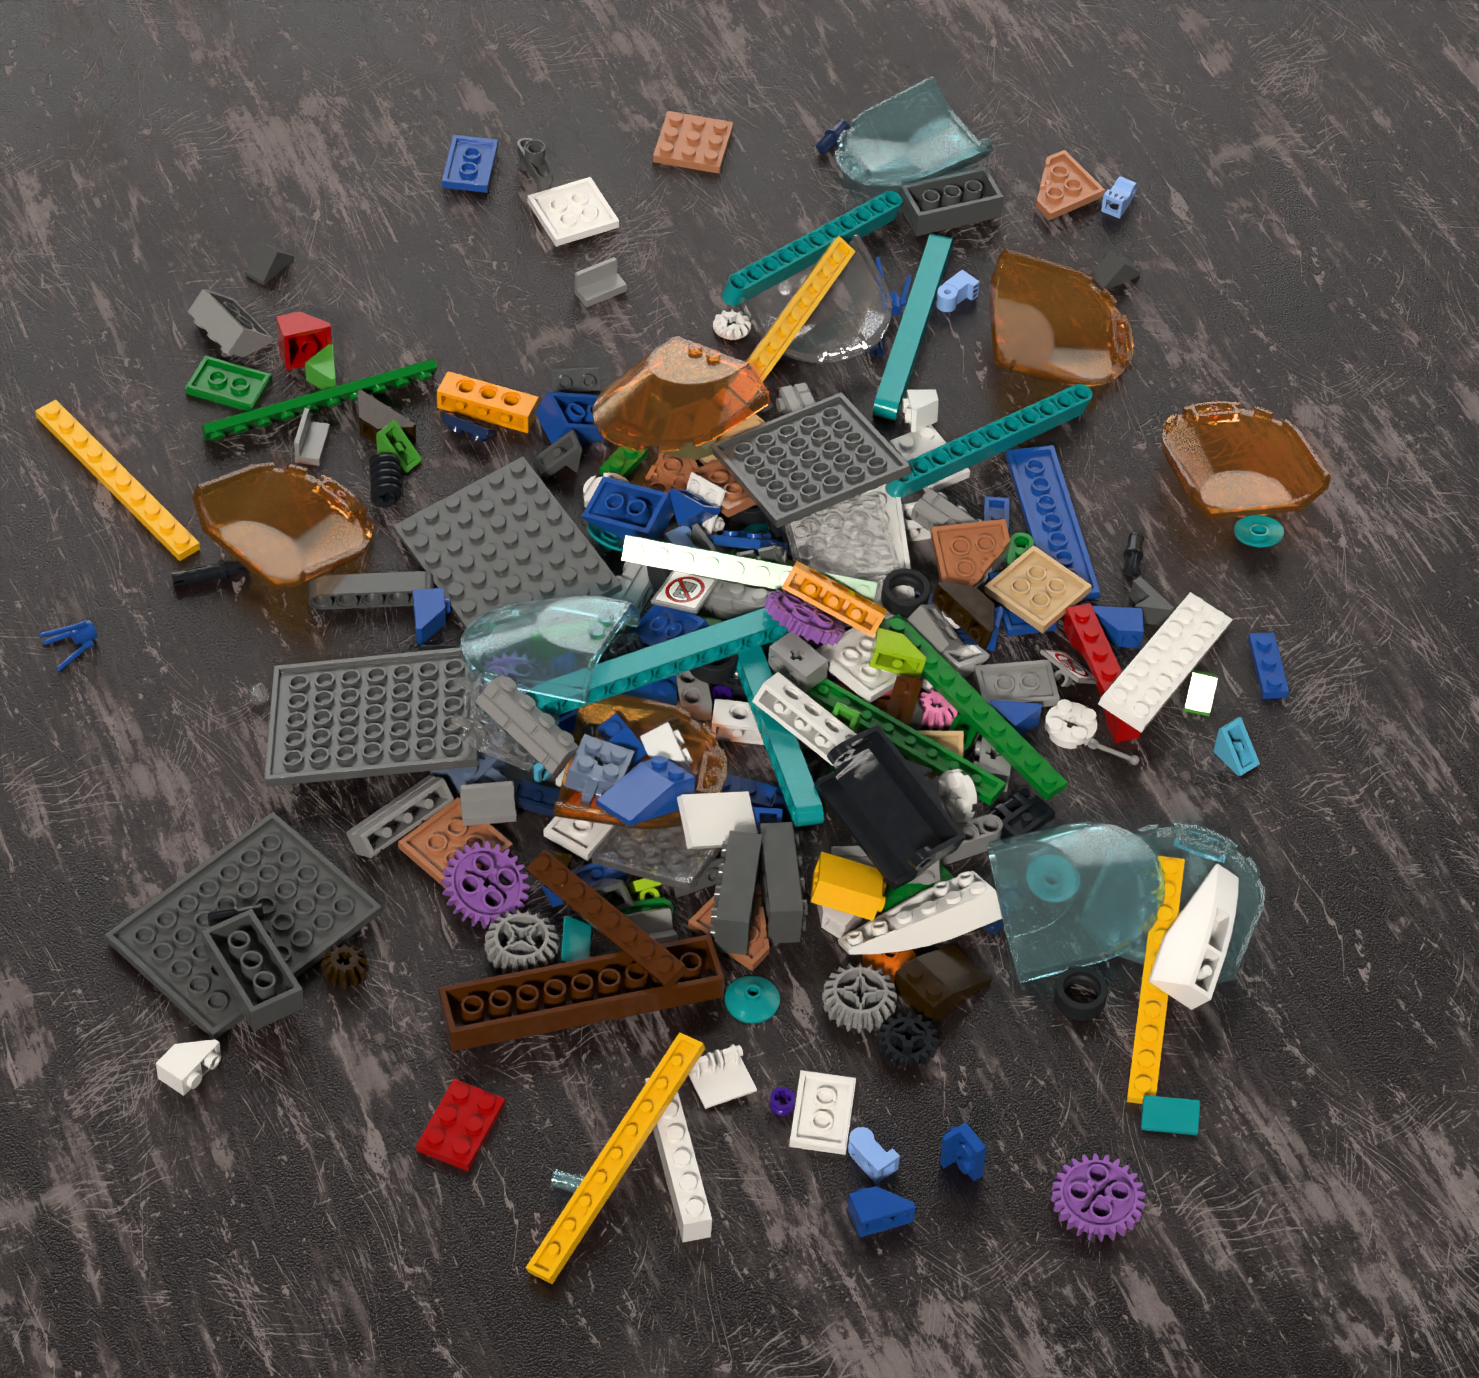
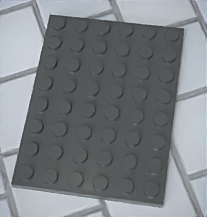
[393,456,623,661]
[264,645,482,787]
[105,812,382,1040]

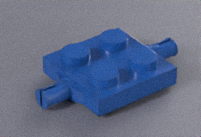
[707,530,788,551]

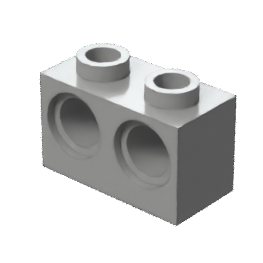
[674,671,712,723]

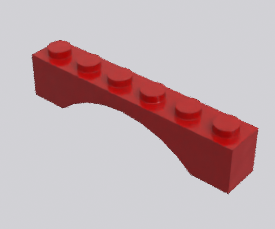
[1063,603,1141,743]

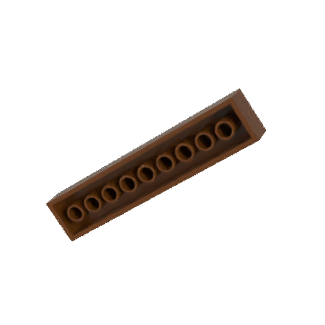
[439,934,725,1052]

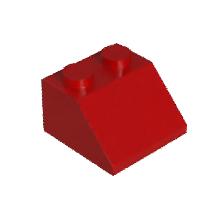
[276,312,332,370]

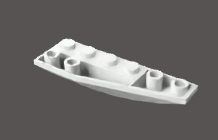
[1148,864,1239,1010]
[838,871,1002,955]

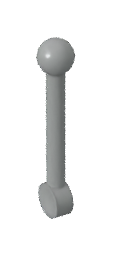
[1087,739,1140,765]

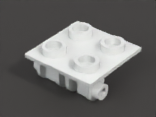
[685,472,726,535]
[689,1044,757,1109]

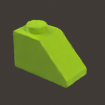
[869,628,926,679]

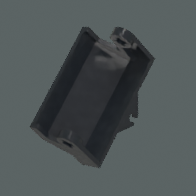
[814,725,966,890]

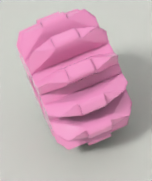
[918,688,958,731]

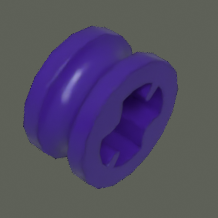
[710,685,732,710]
[769,1087,796,1116]

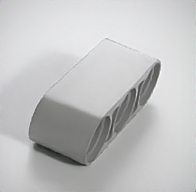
[940,814,1003,866]

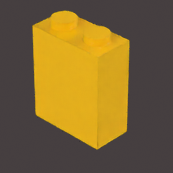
[811,851,886,921]

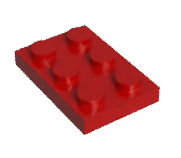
[416,1079,505,1171]

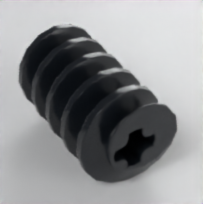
[369,454,402,508]

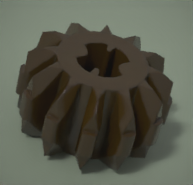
[321,942,369,991]

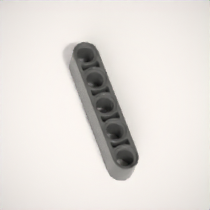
[309,571,434,610]

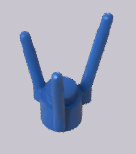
[875,257,912,316]
[39,620,97,671]

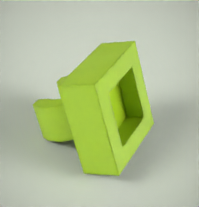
[628,874,662,901]

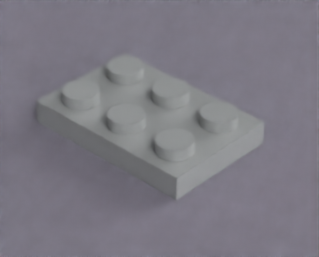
[974,660,1060,707]

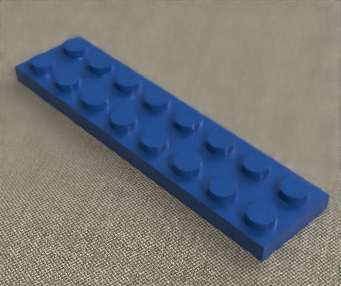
[1005,445,1100,600]

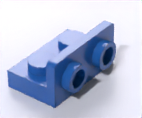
[940,1122,986,1181]

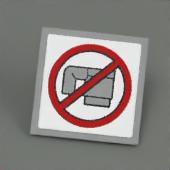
[651,570,720,614]
[1040,649,1096,687]

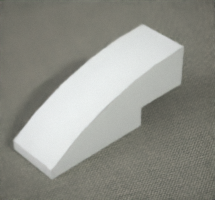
[919,645,990,692]

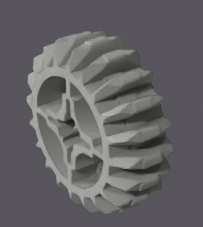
[484,909,559,975]
[822,962,897,1033]

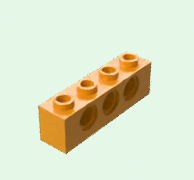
[437,372,539,433]
[782,561,887,638]

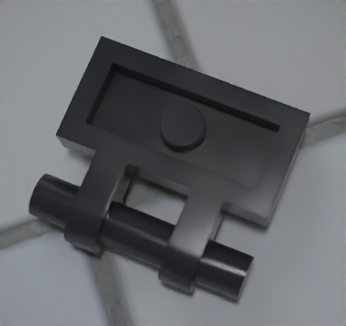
[986,787,1055,845]

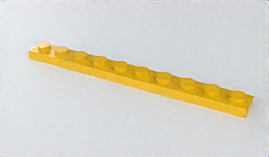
[728,236,856,403]
[35,400,200,561]
[1127,856,1185,1104]
[526,1032,706,1284]

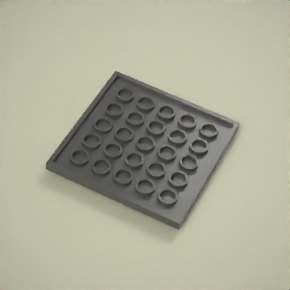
[711,392,911,528]

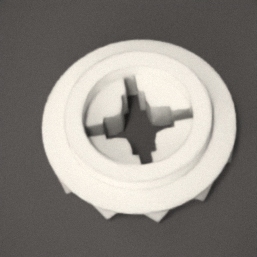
[713,309,751,340]

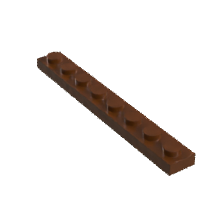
[526,850,688,990]

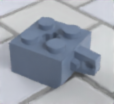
[564,734,635,808]
[430,737,508,797]

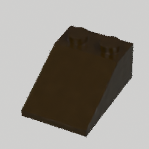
[894,944,991,1025]

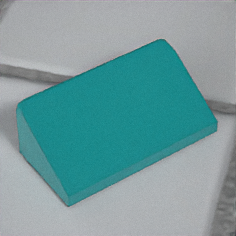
[561,916,591,963]
[1141,1095,1200,1135]

